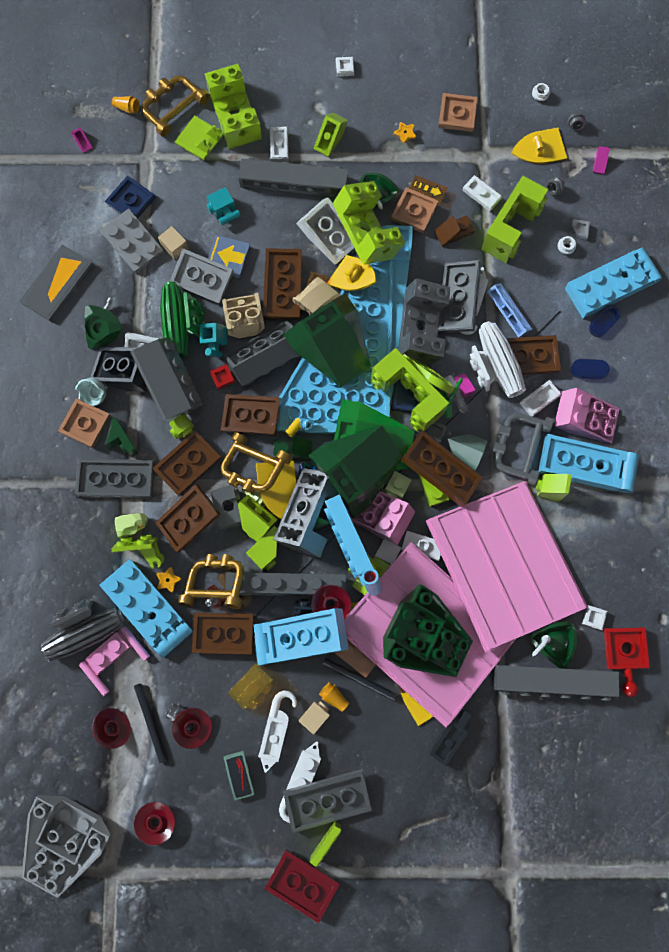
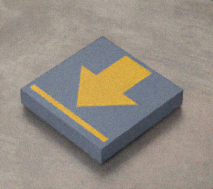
[208,235,250,278]

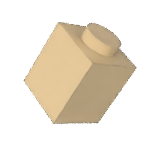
[158,226,189,260]
[298,701,330,734]

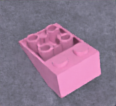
[554,388,620,444]
[347,492,415,545]

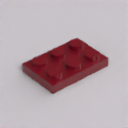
[264,849,340,923]

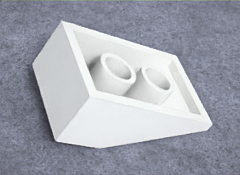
[296,198,354,264]

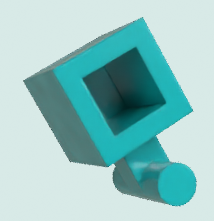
[206,187,241,226]
[200,323,227,358]

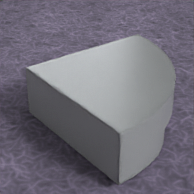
[571,219,590,241]

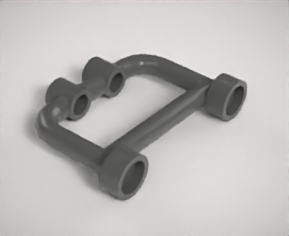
[492,413,554,486]

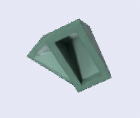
[448,434,487,471]

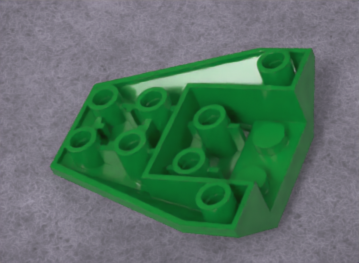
[334,399,415,471]

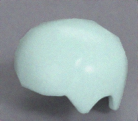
[75,378,106,406]

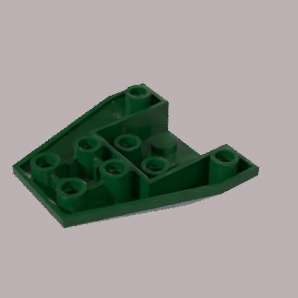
[283,293,372,388]
[309,425,403,519]
[383,584,473,677]

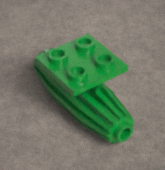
[160,281,205,359]

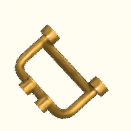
[141,75,210,137]
[221,432,293,494]
[178,554,244,609]

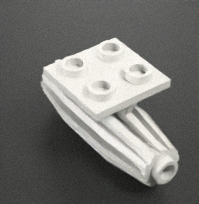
[470,321,526,398]

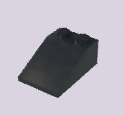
[90,347,147,392]

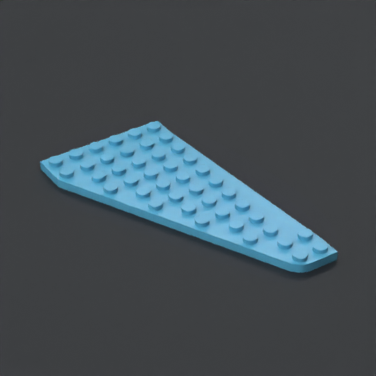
[277,225,412,434]

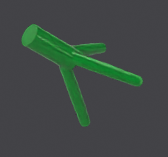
[432,378,463,418]

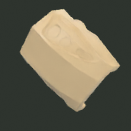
[292,277,341,315]
[222,293,265,338]

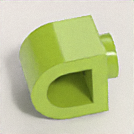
[169,414,195,439]

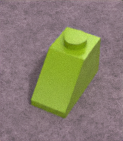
[313,113,348,157]
[535,474,572,502]
[238,495,277,542]
[246,526,278,572]

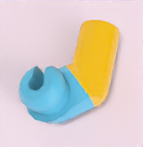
[285,418,313,437]

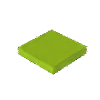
[310,821,341,867]

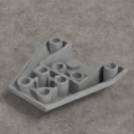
[22,795,111,898]

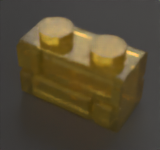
[228,663,274,710]

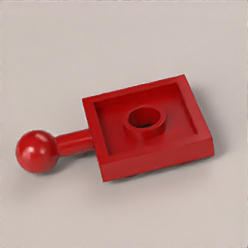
[604,627,650,697]

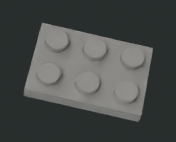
[100,208,163,273]
[170,249,234,304]

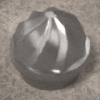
[568,112,586,131]
[546,177,565,195]
[165,703,185,723]

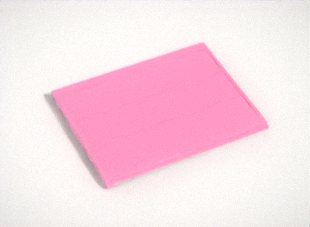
[426,481,588,652]
[344,542,516,727]

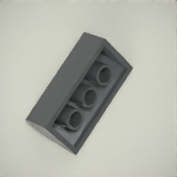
[223,320,300,386]
[131,337,203,421]

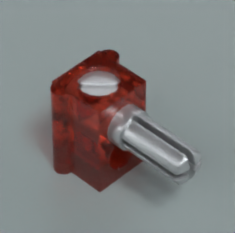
[205,584,226,609]

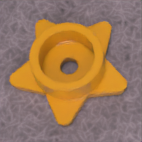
[394,122,416,143]
[156,567,181,592]

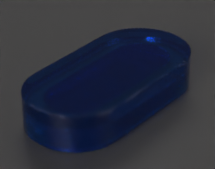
[589,305,620,337]
[571,359,610,379]

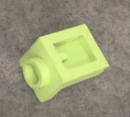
[384,471,411,500]

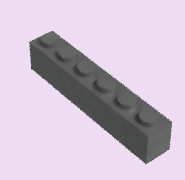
[238,158,348,197]
[225,572,346,597]
[493,665,619,701]

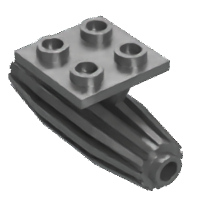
[41,599,126,662]

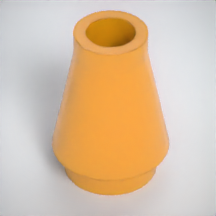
[112,96,140,114]
[319,682,349,712]

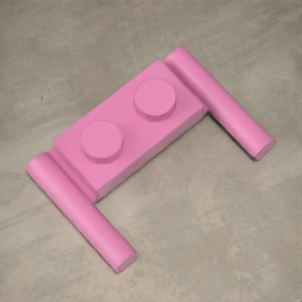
[79,626,150,696]

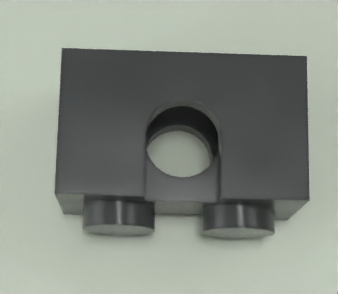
[210,485,242,531]

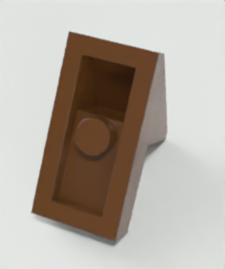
[434,215,475,247]

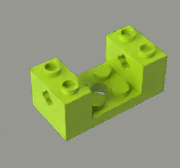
[205,64,262,149]
[481,176,548,263]
[333,181,406,265]
[371,348,449,432]

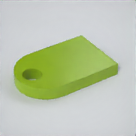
[403,354,456,394]

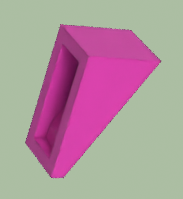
[71,127,93,153]
[593,146,610,175]
[454,373,475,398]

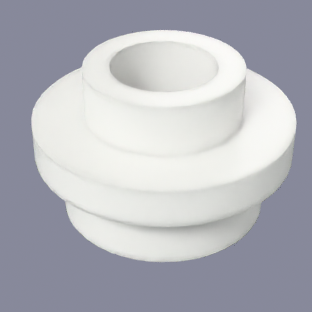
[532,83,550,101]
[558,236,576,255]

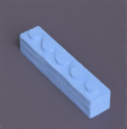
[487,283,532,338]

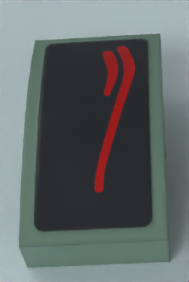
[224,751,254,800]

